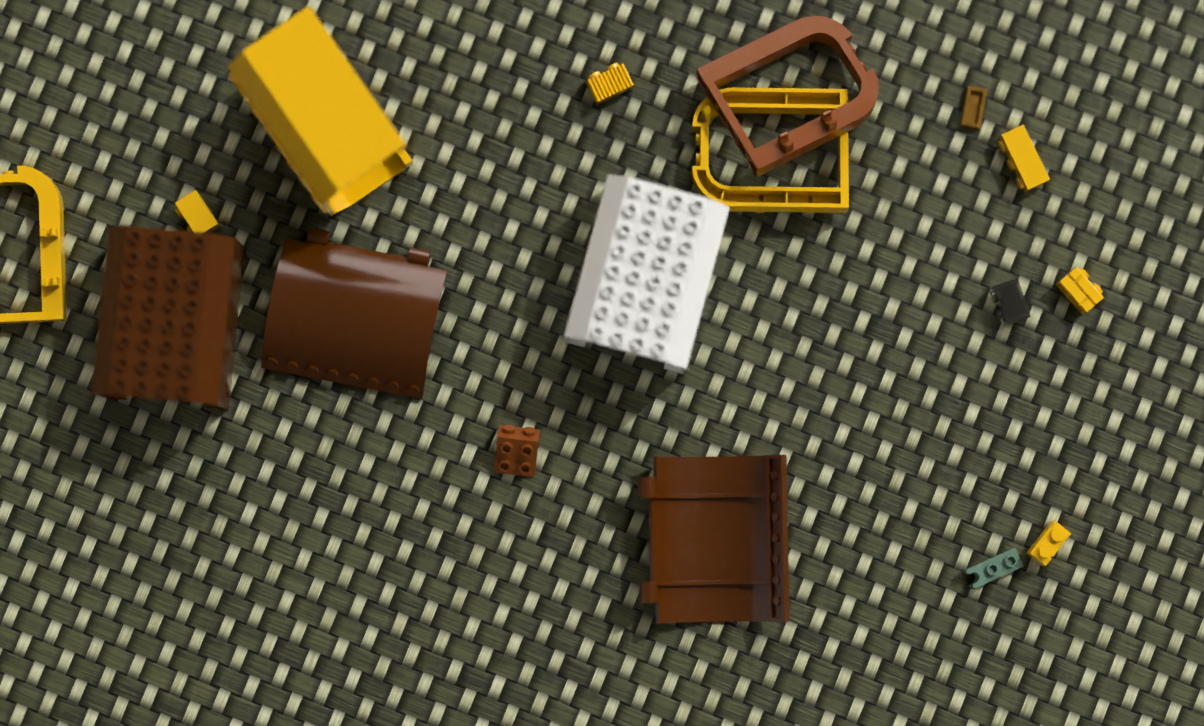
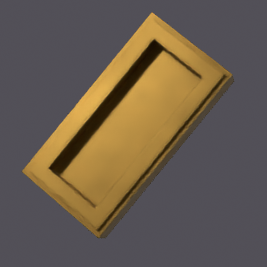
[959,86,988,130]

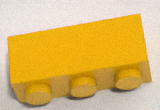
[998,124,1050,192]

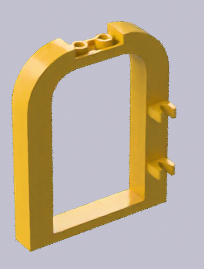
[691,87,849,214]
[0,166,67,324]

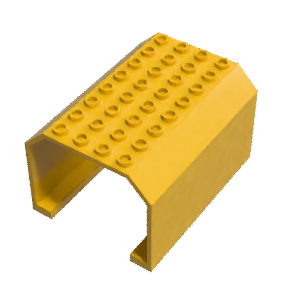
[228,6,414,216]

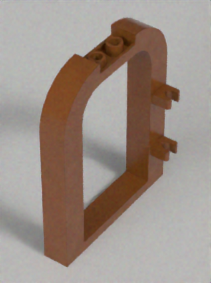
[696,16,879,178]

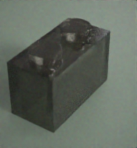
[990,278,1031,326]

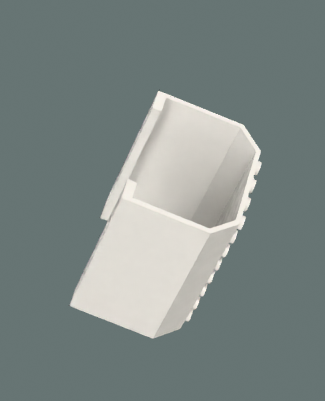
[564,175,730,374]

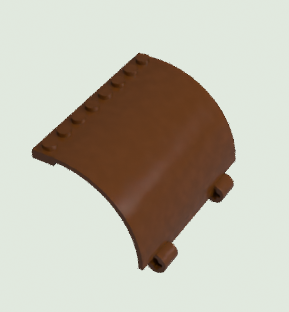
[261,228,447,399]
[638,455,790,623]

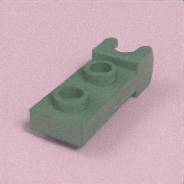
[963,548,1024,589]

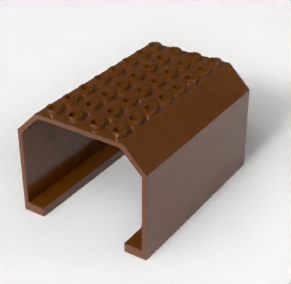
[92,226,245,410]

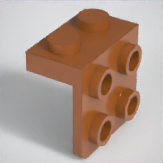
[494,425,540,477]

